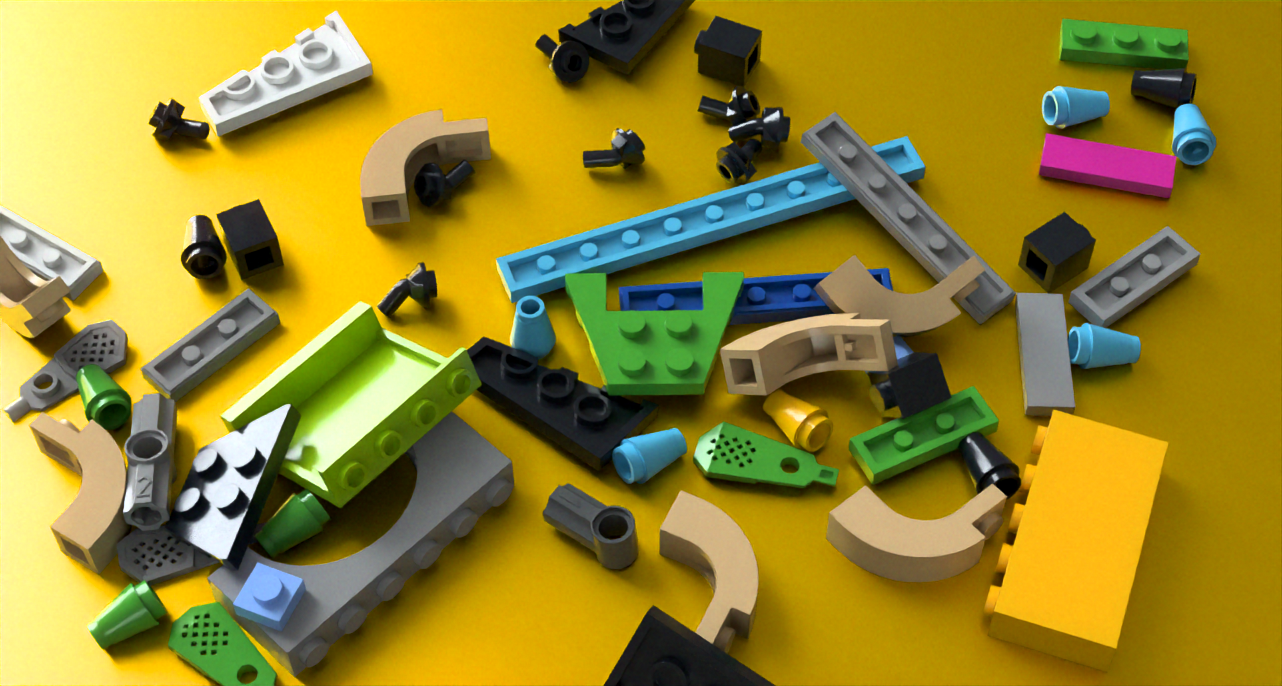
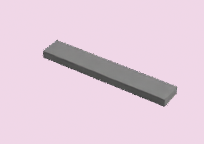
[801,112,1016,325]

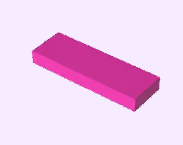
[1039,133,1177,198]

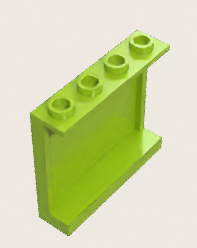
[220,301,482,508]

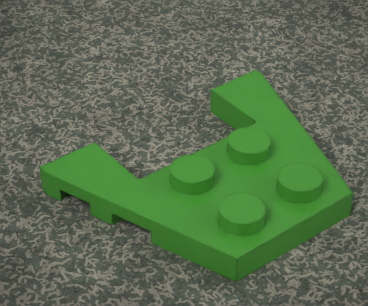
[565,272,744,395]

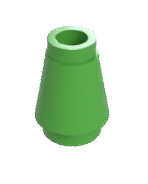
[76,364,131,430]
[254,489,331,559]
[87,580,168,650]

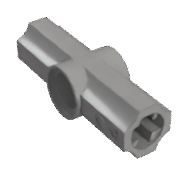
[123,393,178,531]

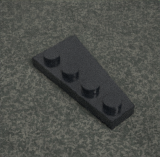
[467,337,659,471]
[604,605,776,686]

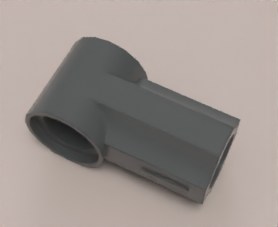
[543,483,639,569]

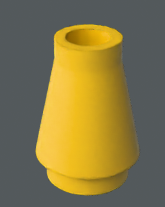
[763,389,833,452]

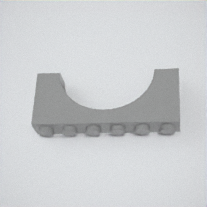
[207,411,515,677]

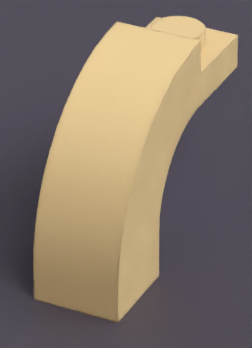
[360,109,491,226]
[0,236,71,338]
[814,255,986,337]
[720,313,898,395]
[29,412,132,575]
[826,483,1007,582]
[660,490,759,654]

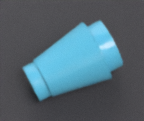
[1042,86,1110,129]
[1172,104,1216,165]
[510,296,556,360]
[1068,323,1141,369]
[612,428,687,484]

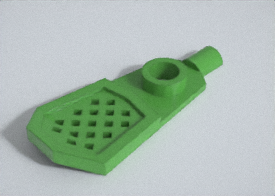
[693,421,839,488]
[168,602,277,686]

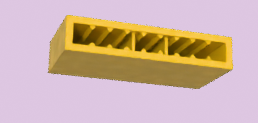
[983,409,1169,673]

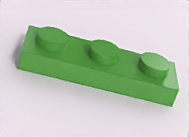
[1059,19,1189,70]
[849,386,999,485]

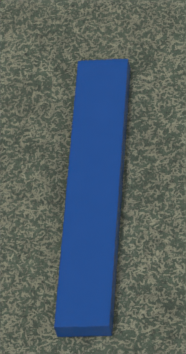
[618,268,893,325]

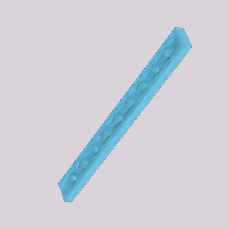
[496,136,926,303]

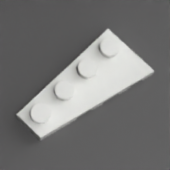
[198,11,373,136]

